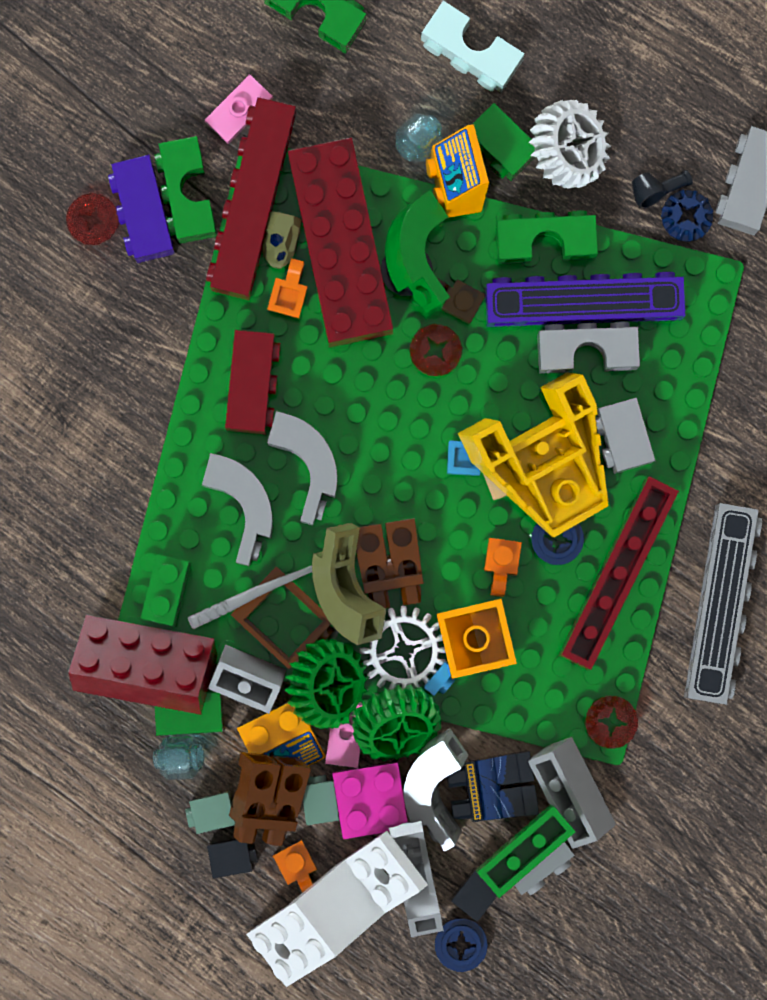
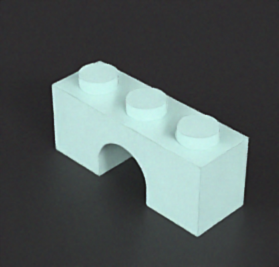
[421,0,524,93]

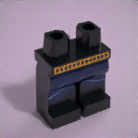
[447,750,539,822]

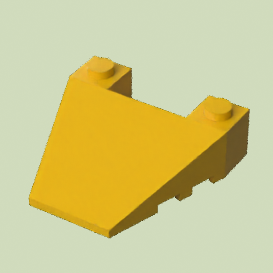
[458,372,609,537]

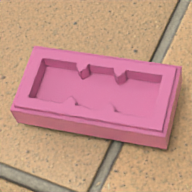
[205,74,273,144]
[325,705,362,768]

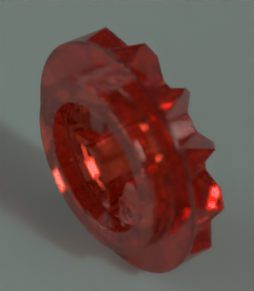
[66,193,118,245]
[410,324,462,376]
[585,696,638,749]

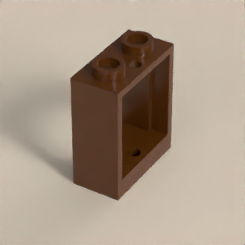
[231,567,335,669]

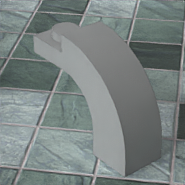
[267,411,337,526]
[202,453,273,567]
[404,728,468,851]
[389,821,444,938]

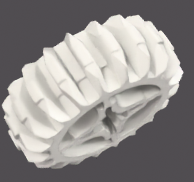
[528,100,611,189]
[360,606,447,690]

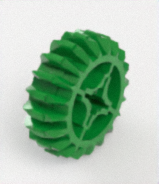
[285,639,370,729]
[352,684,441,762]

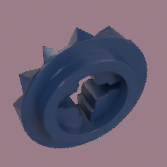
[661,189,714,242]
[531,523,584,565]
[435,918,488,972]

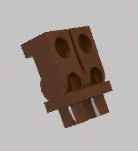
[356,518,424,608]
[229,752,311,846]

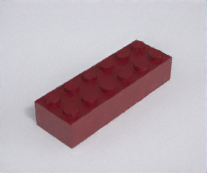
[288,137,393,348]

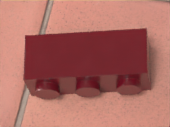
[225,330,281,435]

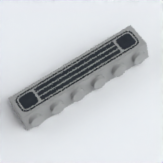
[684,503,762,705]

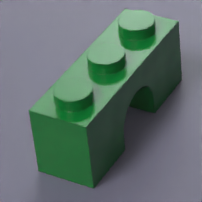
[264,0,366,54]
[154,136,217,244]
[496,210,598,264]

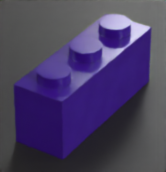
[108,155,175,263]

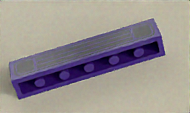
[485,272,685,327]

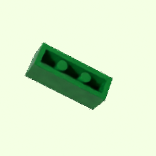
[476,805,576,898]

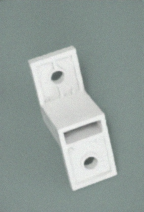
[246,831,428,987]

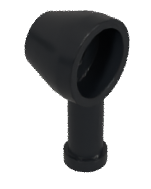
[632,170,693,209]

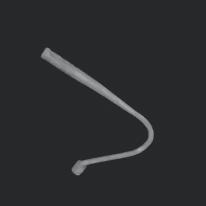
[188,565,338,640]

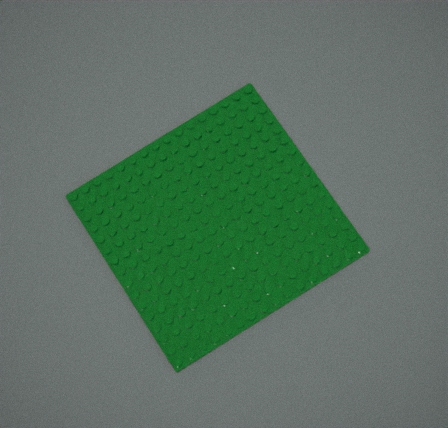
[118,148,744,765]

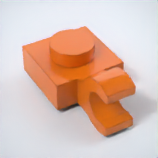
[267,258,308,319]
[484,538,522,597]
[273,840,317,893]

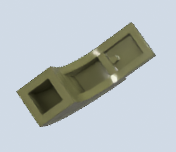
[312,523,386,645]

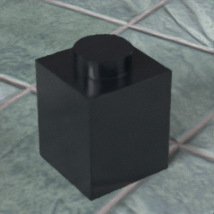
[207,839,258,879]
[450,867,497,922]

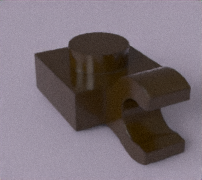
[437,278,485,324]

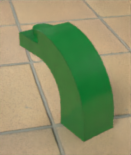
[385,190,450,313]

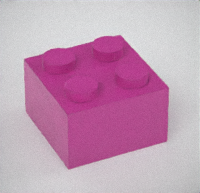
[332,761,408,839]

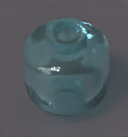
[395,113,443,162]
[153,736,204,780]

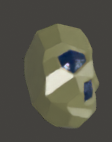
[262,212,302,269]

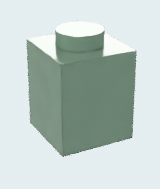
[303,775,339,825]
[185,791,235,834]

